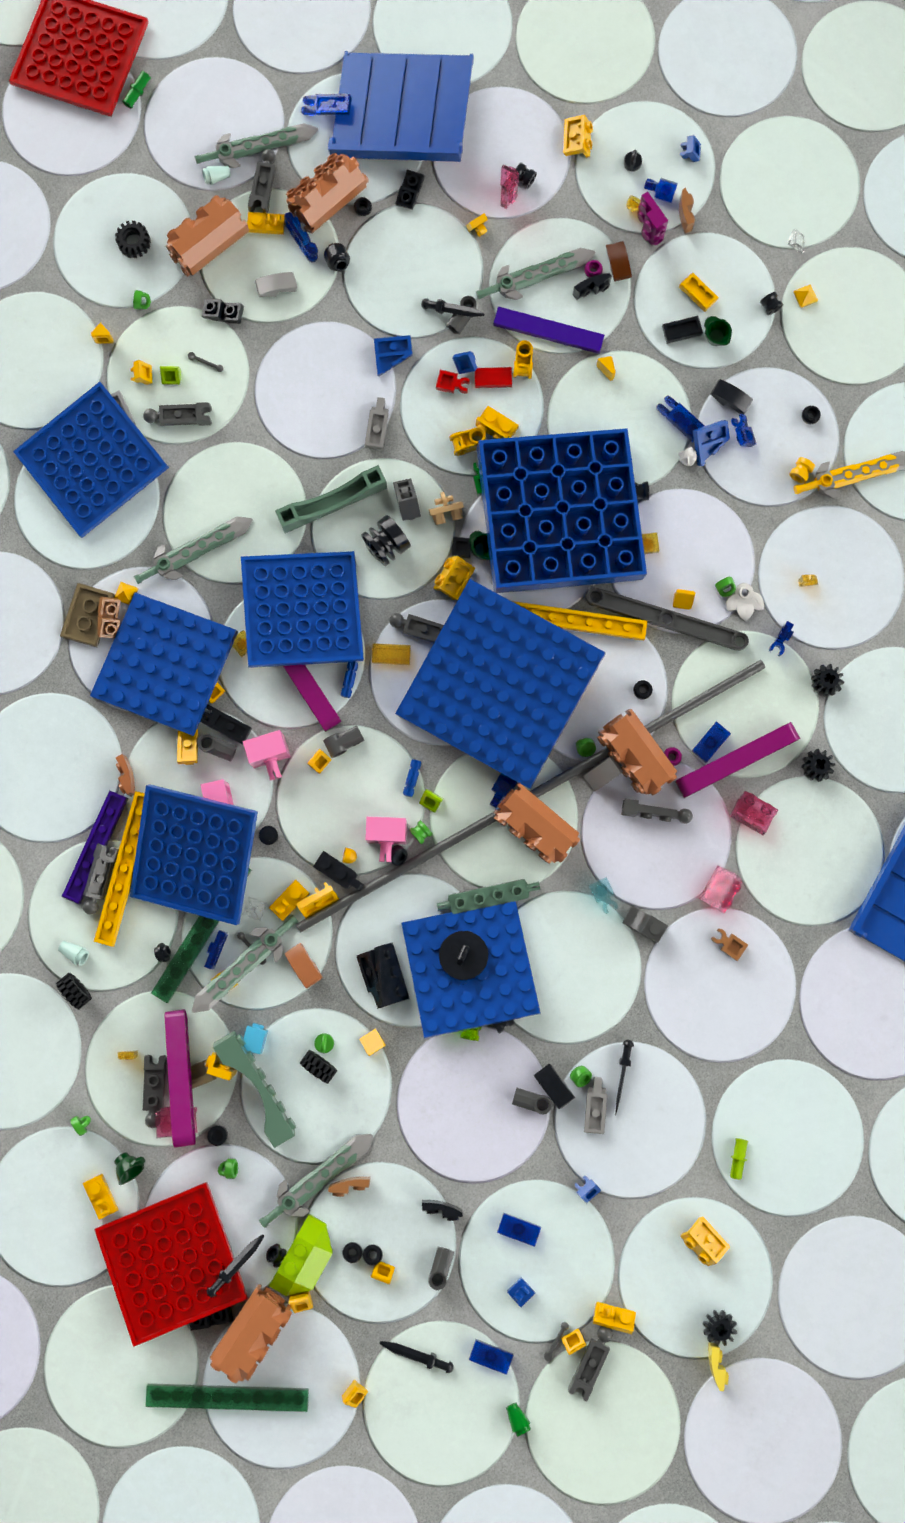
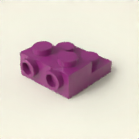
[637,191,669,246]

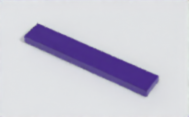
[493,306,605,354]
[61,790,128,904]

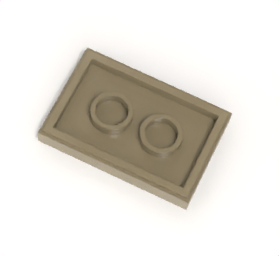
[60,583,115,648]

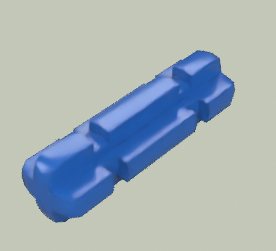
[341,662,358,698]
[403,759,421,797]

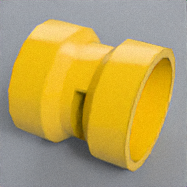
[789,457,815,484]

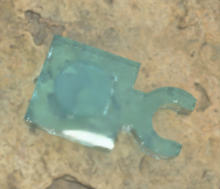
[589,877,618,914]

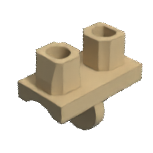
[429,492,464,525]

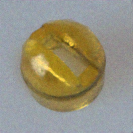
[626,195,640,212]

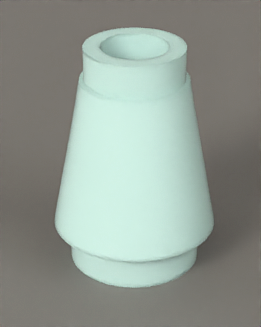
[202,166,231,185]
[58,941,89,965]

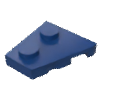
[374,335,412,376]
[693,420,730,466]

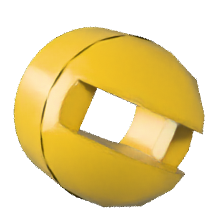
[342,847,357,864]

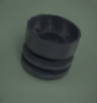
[361,515,411,566]

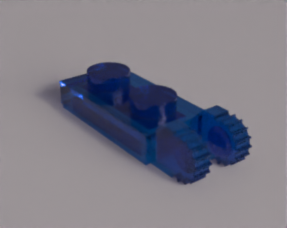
[301,94,352,116]
[284,212,318,263]
[656,395,705,442]

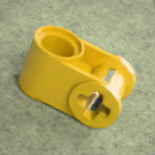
[513,340,533,379]
[449,427,486,456]

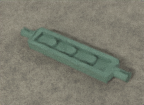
[437,879,540,914]

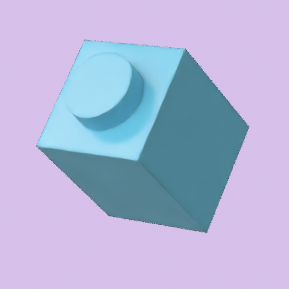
[244,1023,268,1054]

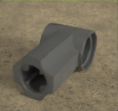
[446,296,477,335]
[323,726,364,758]
[197,734,237,762]
[512,1088,552,1115]
[429,1247,454,1290]

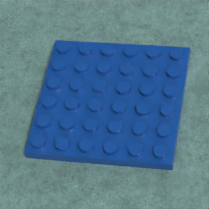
[13,382,169,538]
[241,551,364,668]
[90,592,238,736]
[129,784,258,925]
[401,901,541,1039]

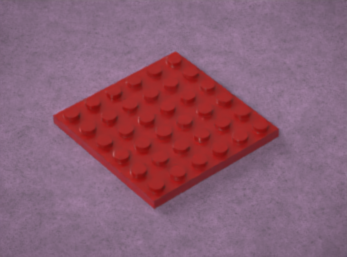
[9,0,149,117]
[94,1182,248,1347]

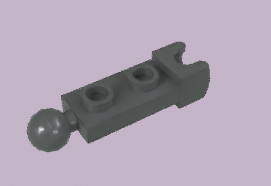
[248,149,276,213]
[143,402,212,426]
[389,613,444,643]
[621,799,693,824]
[83,843,119,914]
[143,1055,167,1128]
[568,1326,613,1401]

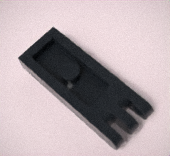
[200,704,252,745]

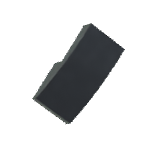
[395,169,425,210]
[572,273,612,300]
[202,299,244,324]
[710,379,753,415]
[534,1064,575,1109]
[422,1200,463,1221]
[189,1306,233,1331]

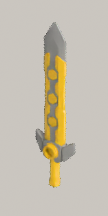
[793,451,905,499]

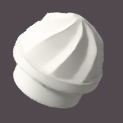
[678,447,697,466]

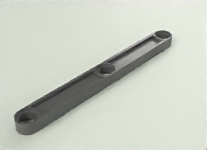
[586,587,749,651]

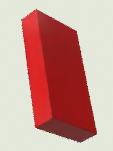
[475,367,512,388]

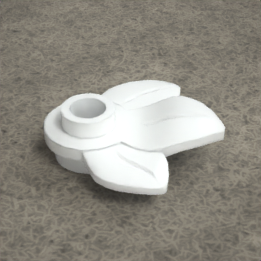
[726,583,764,621]

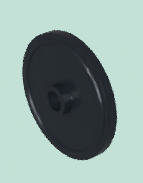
[439,931,488,980]

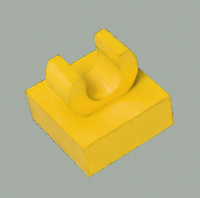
[466,213,488,237]
[130,360,152,385]

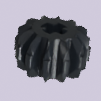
[811,664,844,697]
[801,749,836,782]
[703,1310,737,1346]

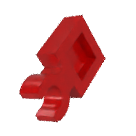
[436,370,470,394]

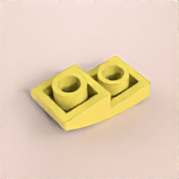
[708,1342,729,1391]

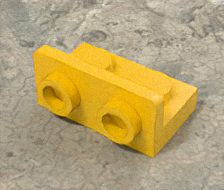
[563,114,593,157]
[476,406,519,439]
[433,556,475,600]
[205,1052,237,1081]
[681,1216,730,1266]

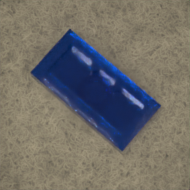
[692,721,731,763]
[204,930,228,969]
[497,1212,541,1247]
[469,1339,514,1375]

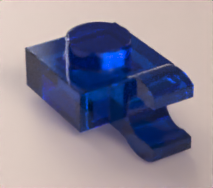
[644,178,678,203]
[731,414,756,447]
[769,621,794,657]
[490,773,517,808]

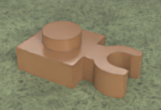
[711,929,748,961]

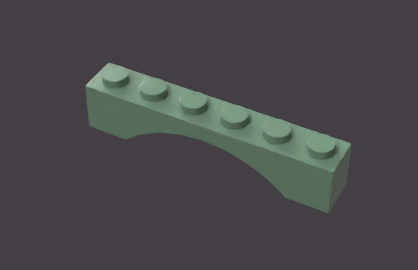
[275,465,387,534]
[213,1030,296,1148]

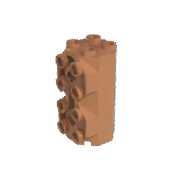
[286,153,369,233]
[166,195,249,277]
[597,709,677,796]
[493,783,580,864]
[210,1284,293,1384]

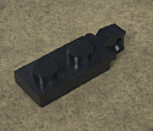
[313,851,364,891]
[357,949,379,1006]

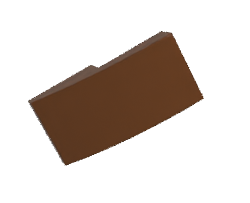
[606,241,632,282]

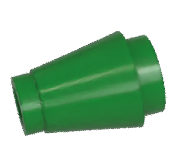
[506,1402,531,1437]

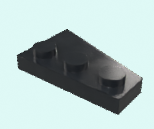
[374,942,410,1009]

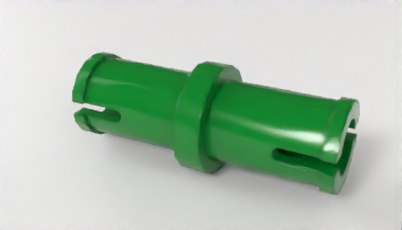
[122,71,151,109]

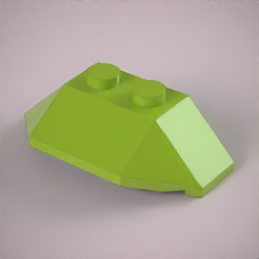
[269,1214,333,1296]

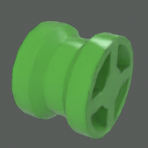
[409,820,433,844]

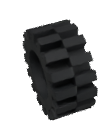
[115,220,151,258]
[56,973,92,1010]
[300,1050,338,1084]

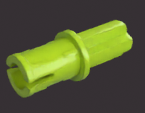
[730,1138,748,1180]

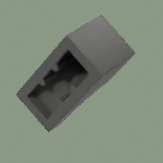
[393,478,421,521]
[622,906,668,943]

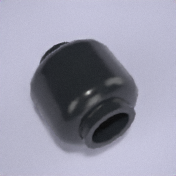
[324,243,350,271]

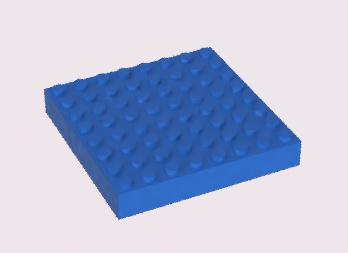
[476,428,647,593]
[395,579,606,789]

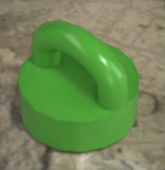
[133,290,151,310]
[715,576,736,597]
[576,738,596,757]
[314,1033,334,1053]
[570,1066,592,1087]
[70,1115,91,1136]
[218,1158,238,1179]

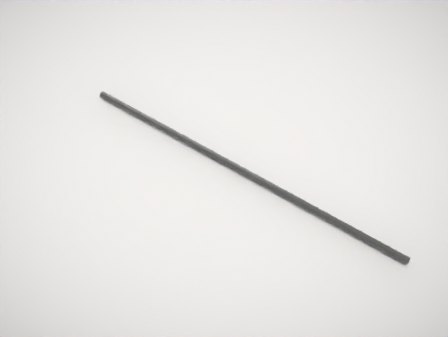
[296,660,765,933]

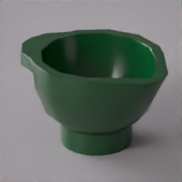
[704,316,732,346]
[469,531,490,560]
[114,1152,145,1185]

